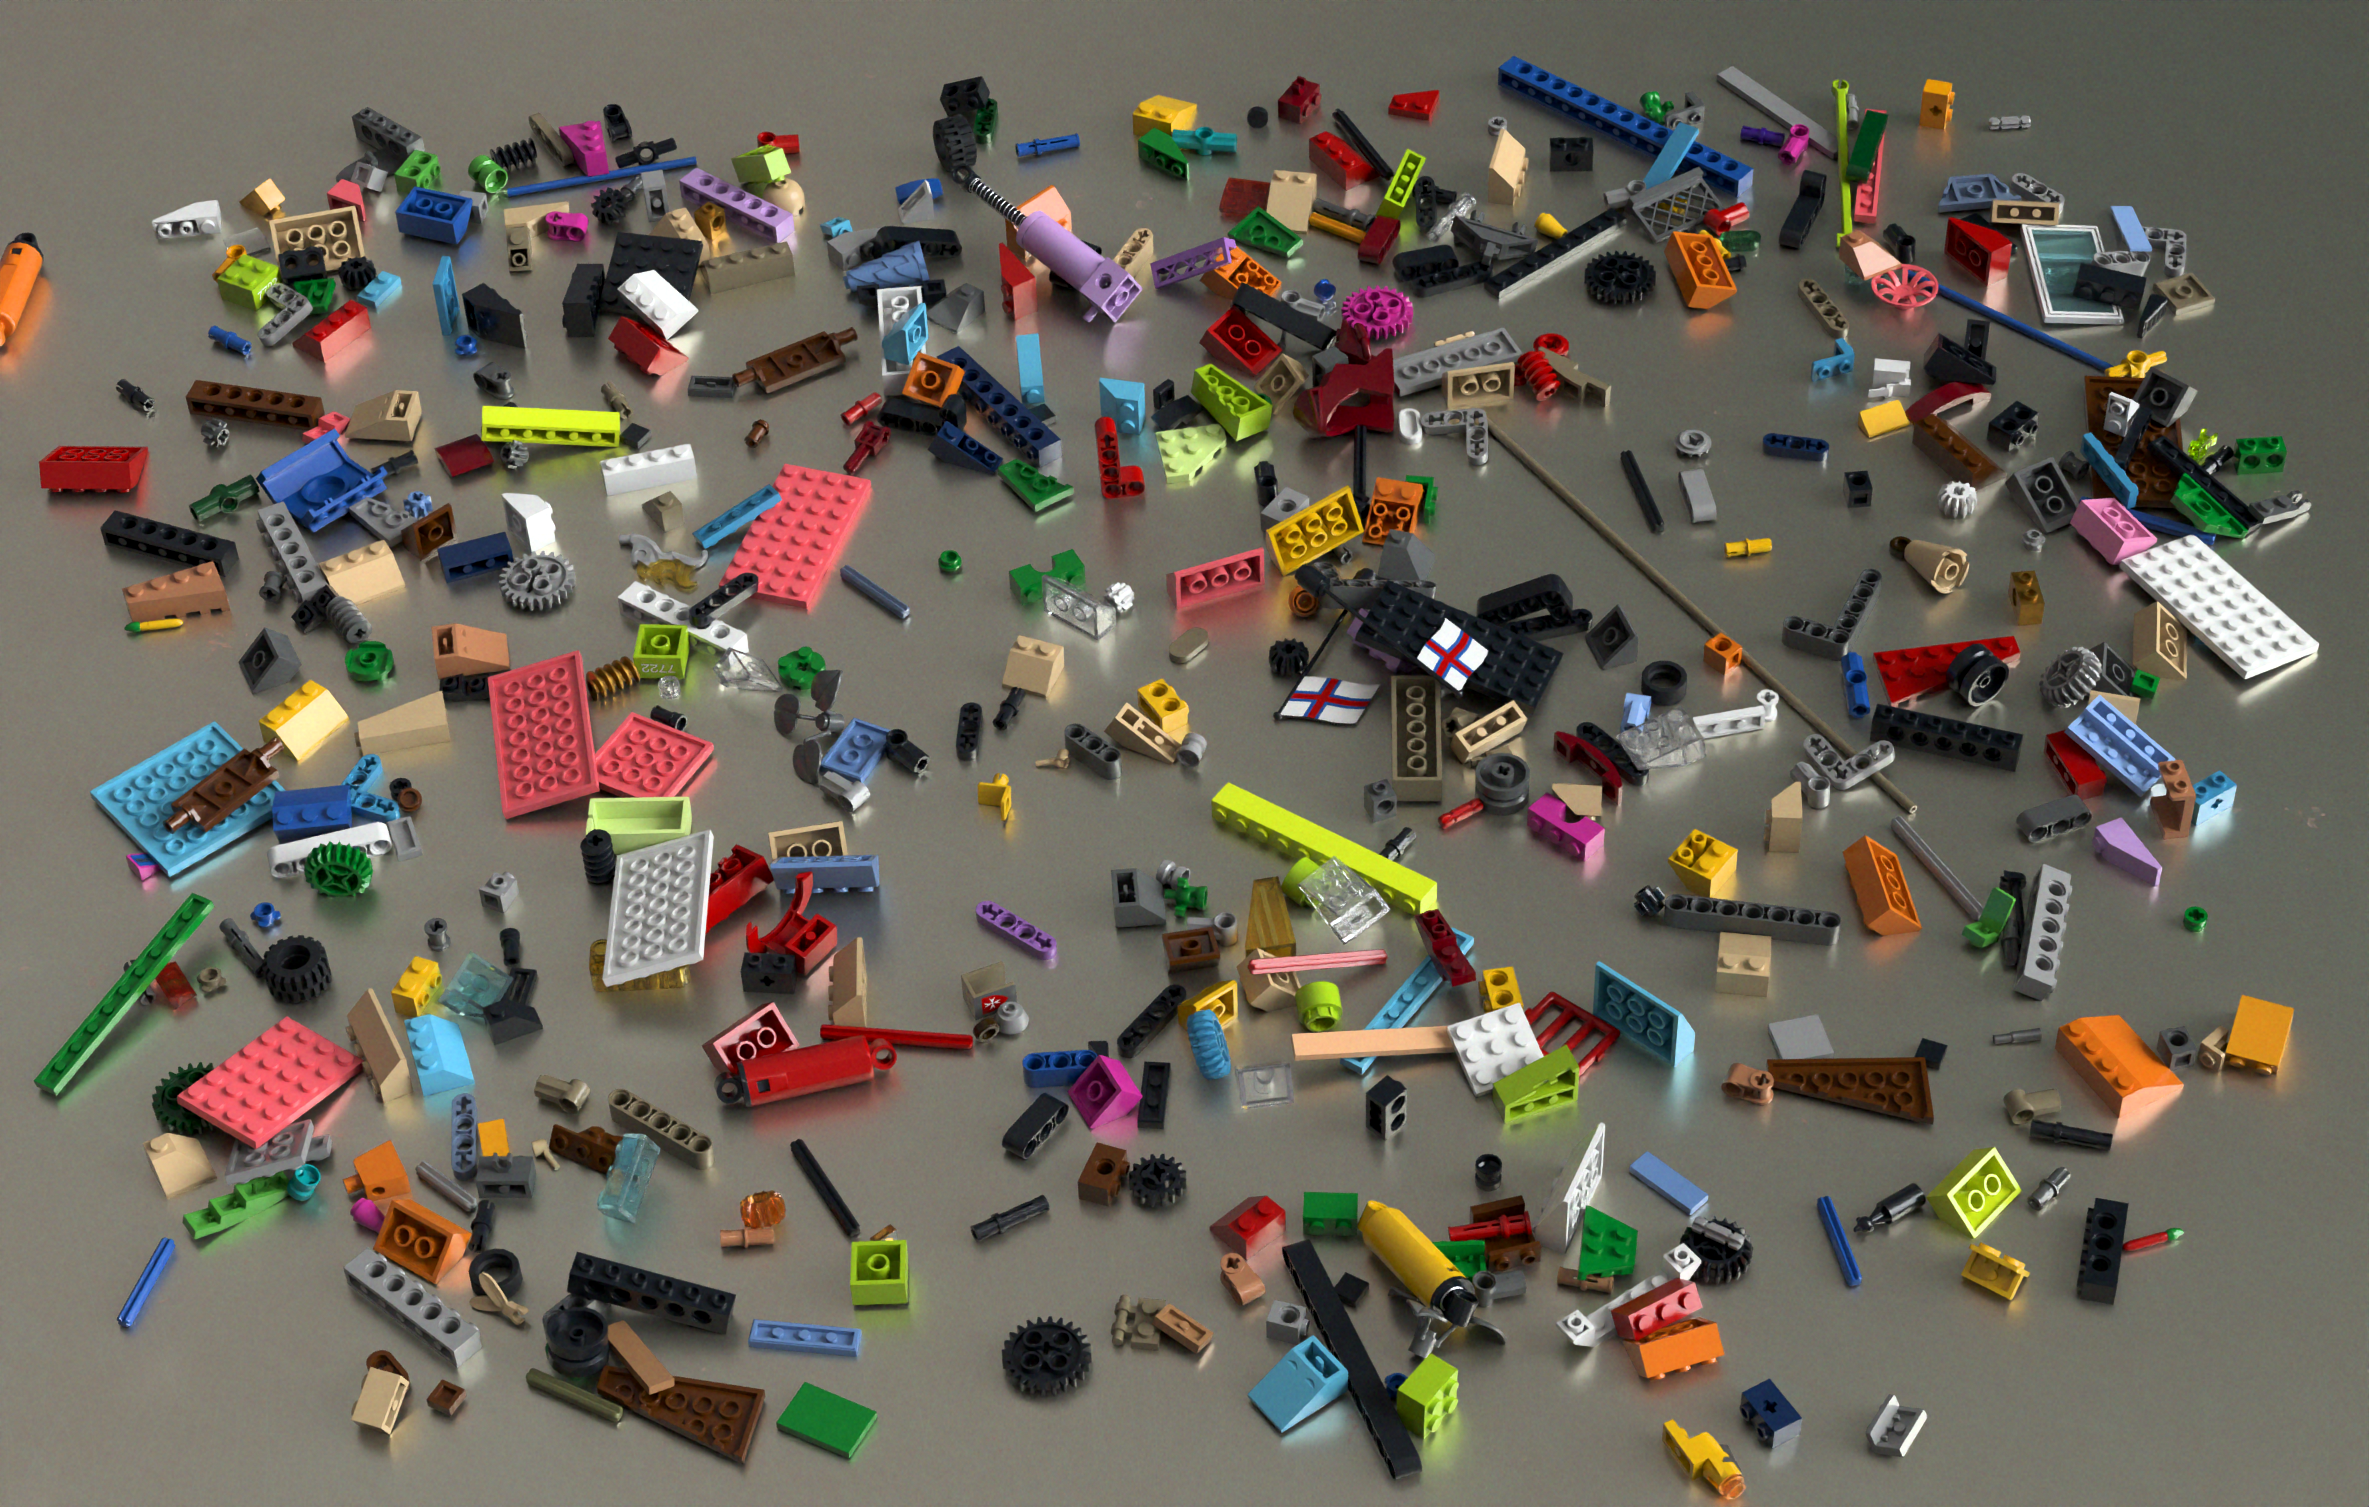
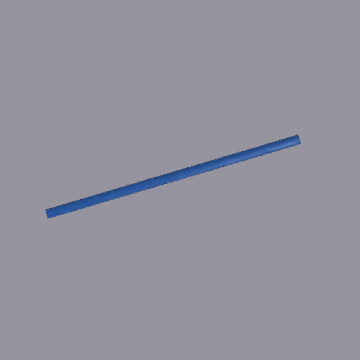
[1908,270,2114,371]

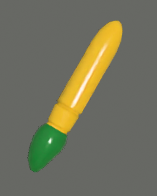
[124,619,183,632]

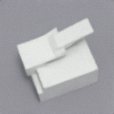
[1868,358,1911,398]

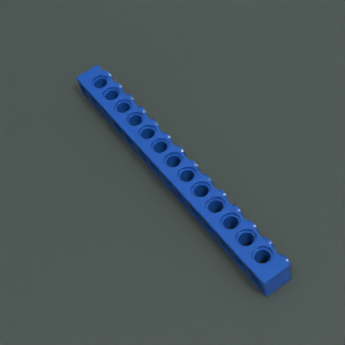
[1498,56,1754,198]

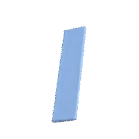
[2110,206,2152,252]

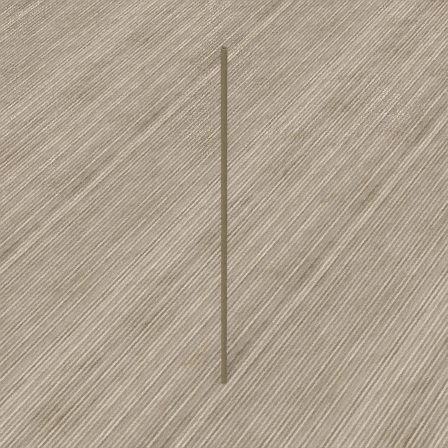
[1487,417,1917,813]

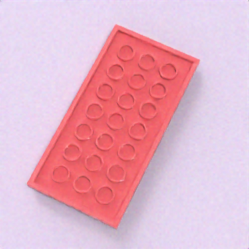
[719,464,871,609]
[488,650,600,819]

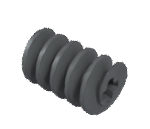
[325,596,372,644]

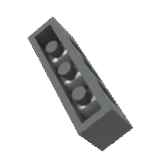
[352,107,425,163]

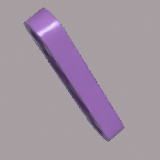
[976,901,1057,960]

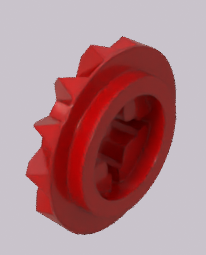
[1533,333,1569,356]

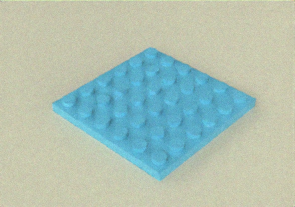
[90,721,286,877]

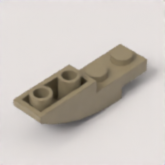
[1538,347,1611,407]

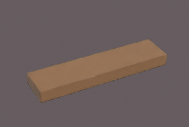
[608,1320,674,1395]

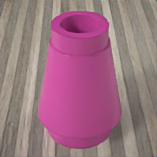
[350,1198,385,1233]

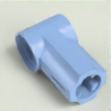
[1620,693,1651,739]

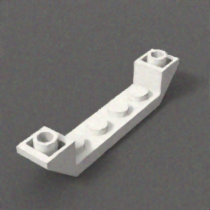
[1556,1243,1701,1347]

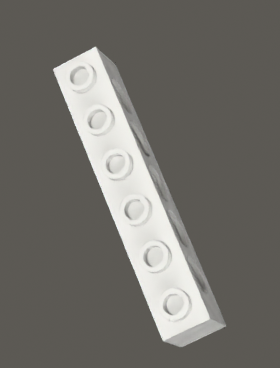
[618,581,749,667]

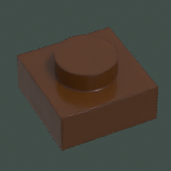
[426,1379,467,1416]

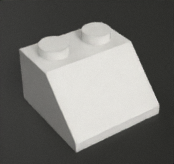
[501,493,556,553]

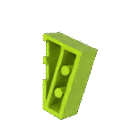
[1492,1044,1579,1123]

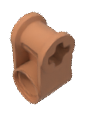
[1721,1063,1774,1106]
[1220,1253,1266,1307]

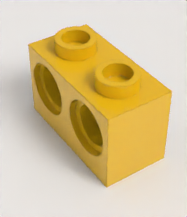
[1137,678,1189,733]
[1478,966,1523,1014]

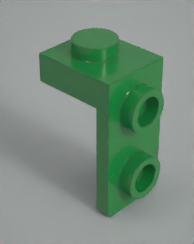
[1405,475,1438,524]

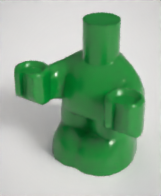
[1639,91,1674,126]
[1164,877,1208,917]

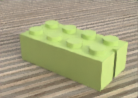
[585,797,692,854]

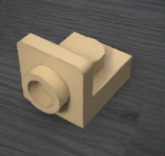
[2197,1025,2229,1072]

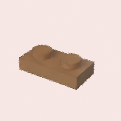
[1152,1303,1214,1354]

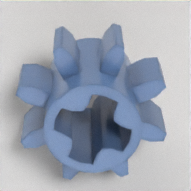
[403,491,433,518]

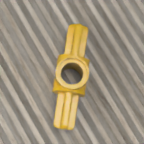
[2105,350,2167,378]

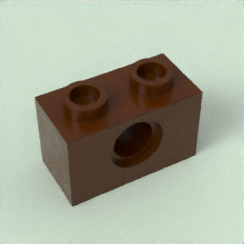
[1078,1142,1130,1207]

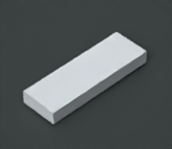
[1691,705,1766,740]

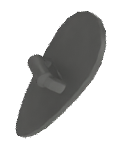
[336,150,403,184]

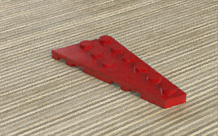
[1873,636,2020,708]

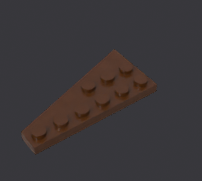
[1766,1057,1934,1125]
[596,1365,765,1464]

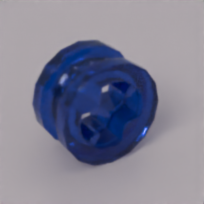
[1314,279,1336,302]

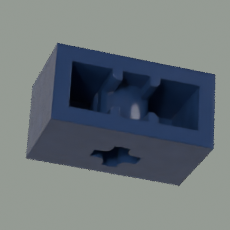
[1739,1379,1802,1449]

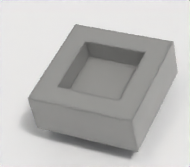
[305,1134,332,1162]

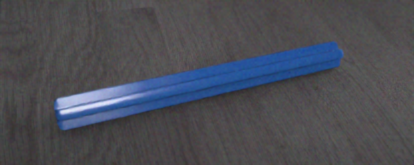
[2079,496,2216,545]

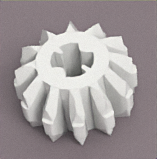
[1937,480,1977,519]

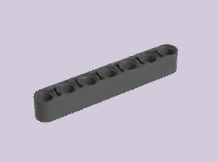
[1664,894,1841,946]

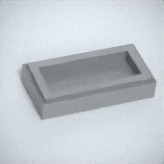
[386,816,423,862]

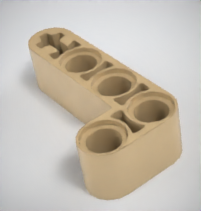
[1113,228,1154,278]

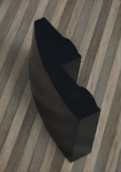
[1151,395,1203,431]
[291,584,339,633]
[439,673,490,701]

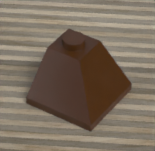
[401,503,458,561]

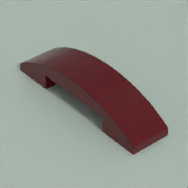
[1905,382,1991,425]
[1553,731,1623,805]

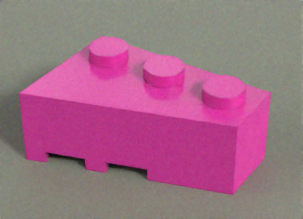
[558,121,609,177]

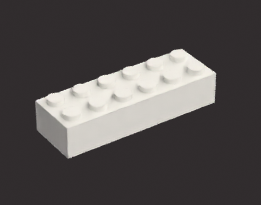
[877,286,926,396]

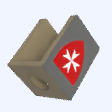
[961,961,1017,1020]

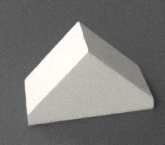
[898,180,934,224]

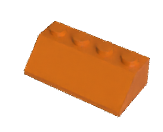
[1664,231,1737,309]
[1842,835,1922,936]

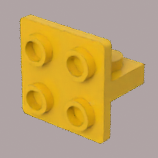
[1961,1242,2030,1300]

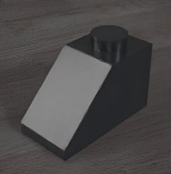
[1964,319,1990,360]
[482,999,543,1045]

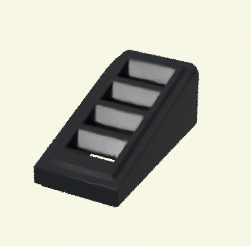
[2137,294,2168,339]

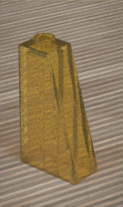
[1245,876,1296,958]

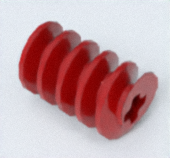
[1517,351,1561,401]

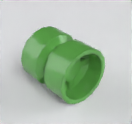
[468,155,508,193]

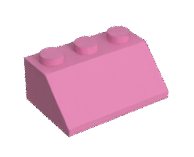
[2070,498,2157,565]

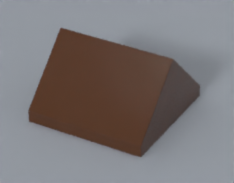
[1162,927,1220,973]

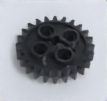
[1584,251,1656,304]
[1002,1316,1092,1397]

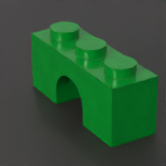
[1009,549,1086,605]

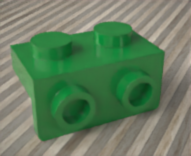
[1432,1240,1486,1283]

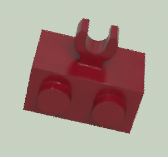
[1278,76,1322,124]

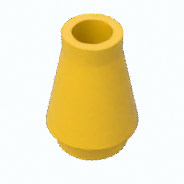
[1534,213,1568,239]

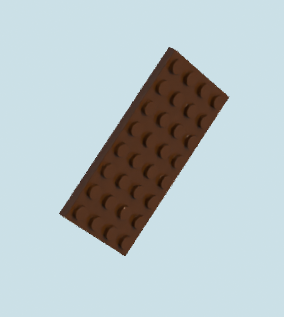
[2083,376,2183,508]

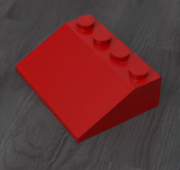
[39,446,148,493]

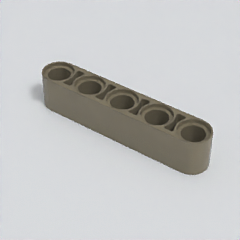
[608,1089,715,1170]

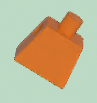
[342,1140,411,1202]

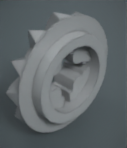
[1675,430,1712,458]

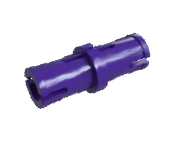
[1740,125,1785,147]

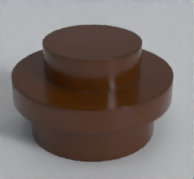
[397,788,422,812]

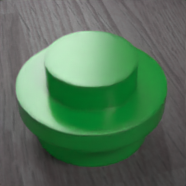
[938,550,962,571]

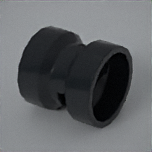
[1475,1154,1502,1192]

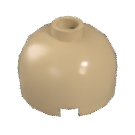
[762,178,805,217]

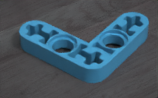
[341,754,400,824]

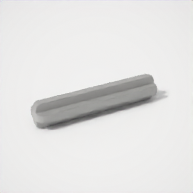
[415,1161,477,1212]

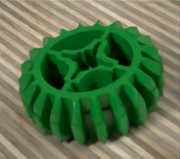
[304,841,373,897]

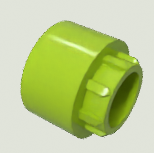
[1281,857,1331,907]
[1295,981,1343,1032]

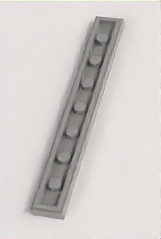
[1717,66,1849,159]

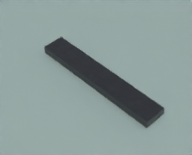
[2146,435,2262,534]

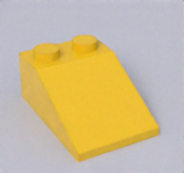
[1132,95,1197,137]

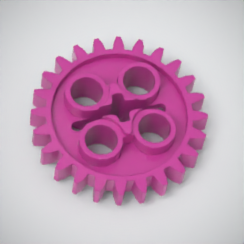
[1341,285,1413,340]

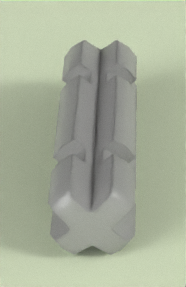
[1988,115,2031,130]
[1691,1216,1744,1250]

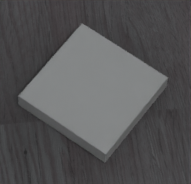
[1767,1014,1834,1059]

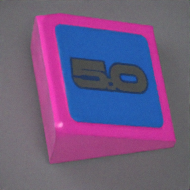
[126,853,161,880]

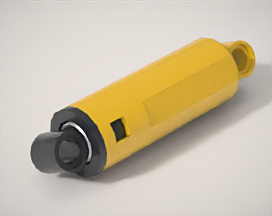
[1357,1201,1479,1327]

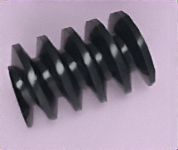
[490,138,537,172]
[580,829,616,883]

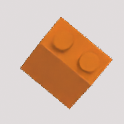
[902,352,965,408]

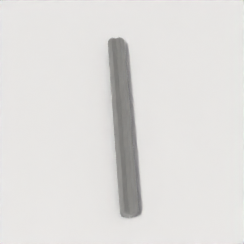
[1890,816,1984,921]

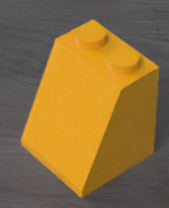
[2225,995,2294,1075]

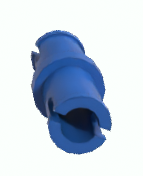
[208,325,252,355]

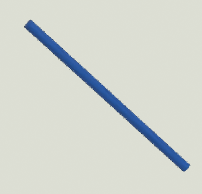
[507,156,697,197]

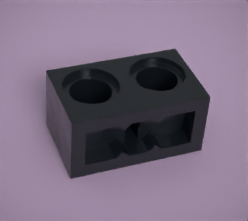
[940,76,990,116]
[278,246,328,286]
[1986,401,2039,452]
[1366,1075,1407,1141]

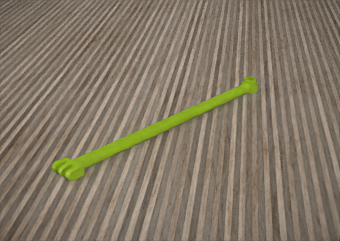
[1831,79,1852,248]

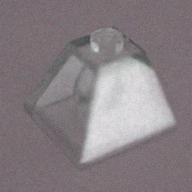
[713,647,783,692]

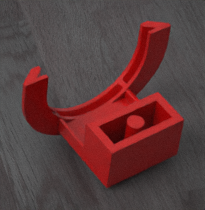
[746,871,837,976]

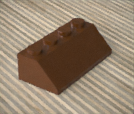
[1912,414,2007,492]

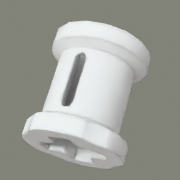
[1757,689,1779,722]

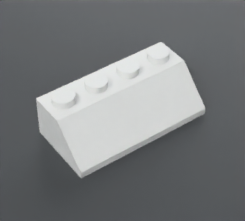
[599,444,697,496]

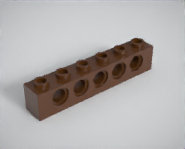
[186,380,325,431]

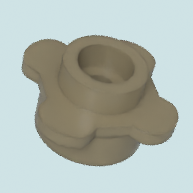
[197,967,226,992]

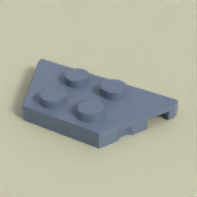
[1938,173,2021,212]

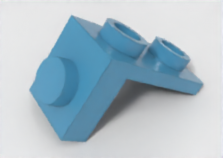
[1810,338,1855,382]

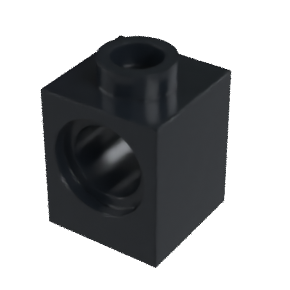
[1843,471,1873,508]

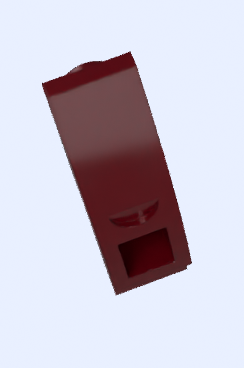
[1414,909,1476,987]

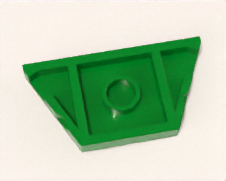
[2170,473,2249,538]
[1577,1205,1638,1280]

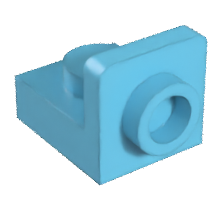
[820,217,853,238]

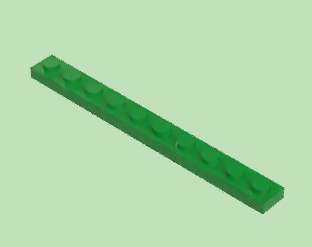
[34,893,215,1096]

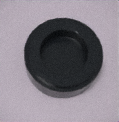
[1247,106,1268,128]

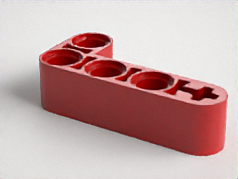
[1094,417,1145,499]

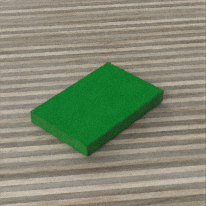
[776,1382,878,1459]

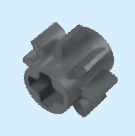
[201,418,229,447]
[500,440,529,469]

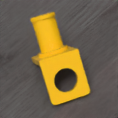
[978,773,1011,821]

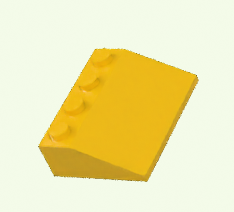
[1266,485,1364,577]

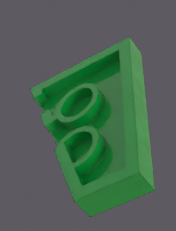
[1227,206,1304,258]
[997,459,1074,512]

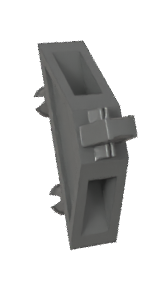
[1450,210,1538,266]

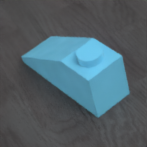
[1016,333,1045,404]

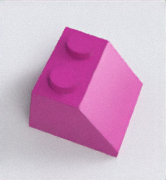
[1067,1055,1143,1129]

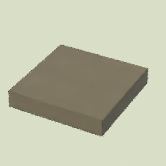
[2152,272,2215,316]

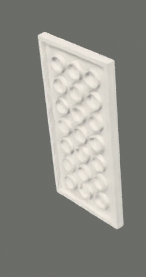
[2120,535,2319,679]
[603,829,714,987]

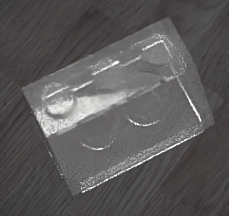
[1042,574,1116,641]

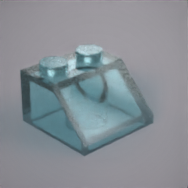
[438,951,514,1018]

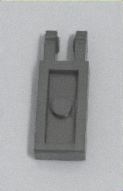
[2248,490,2312,525]

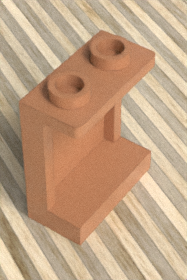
[2150,760,2196,840]

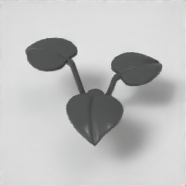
[774,670,845,783]
[1388,1286,1507,1358]

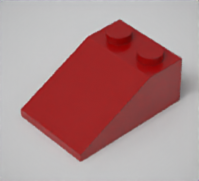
[1944,217,2012,287]
[999,242,1038,321]
[1199,305,1283,377]

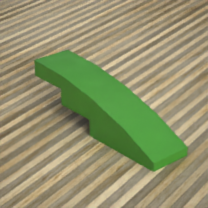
[182,1171,290,1240]

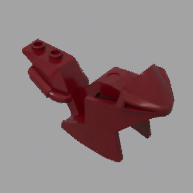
[1293,320,1394,439]

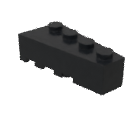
[562,264,606,337]

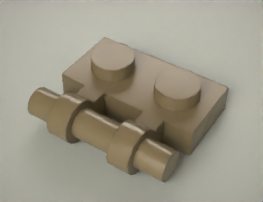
[1111,1295,1166,1351]

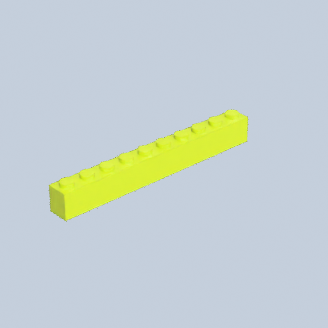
[1211,782,1437,915]

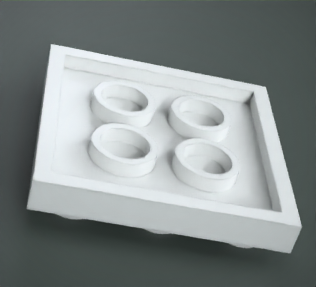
[1446,1003,1544,1098]

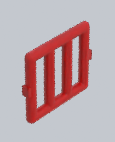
[1524,992,1620,1077]

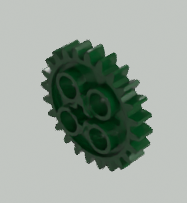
[152,1062,214,1135]

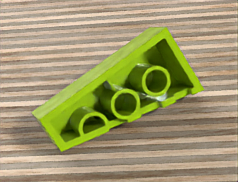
[731,144,791,185]
[1191,363,1273,441]

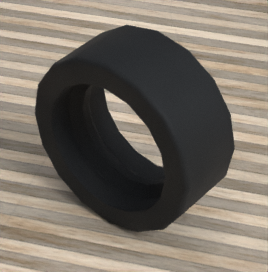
[1641,661,1687,705]
[468,1249,523,1298]

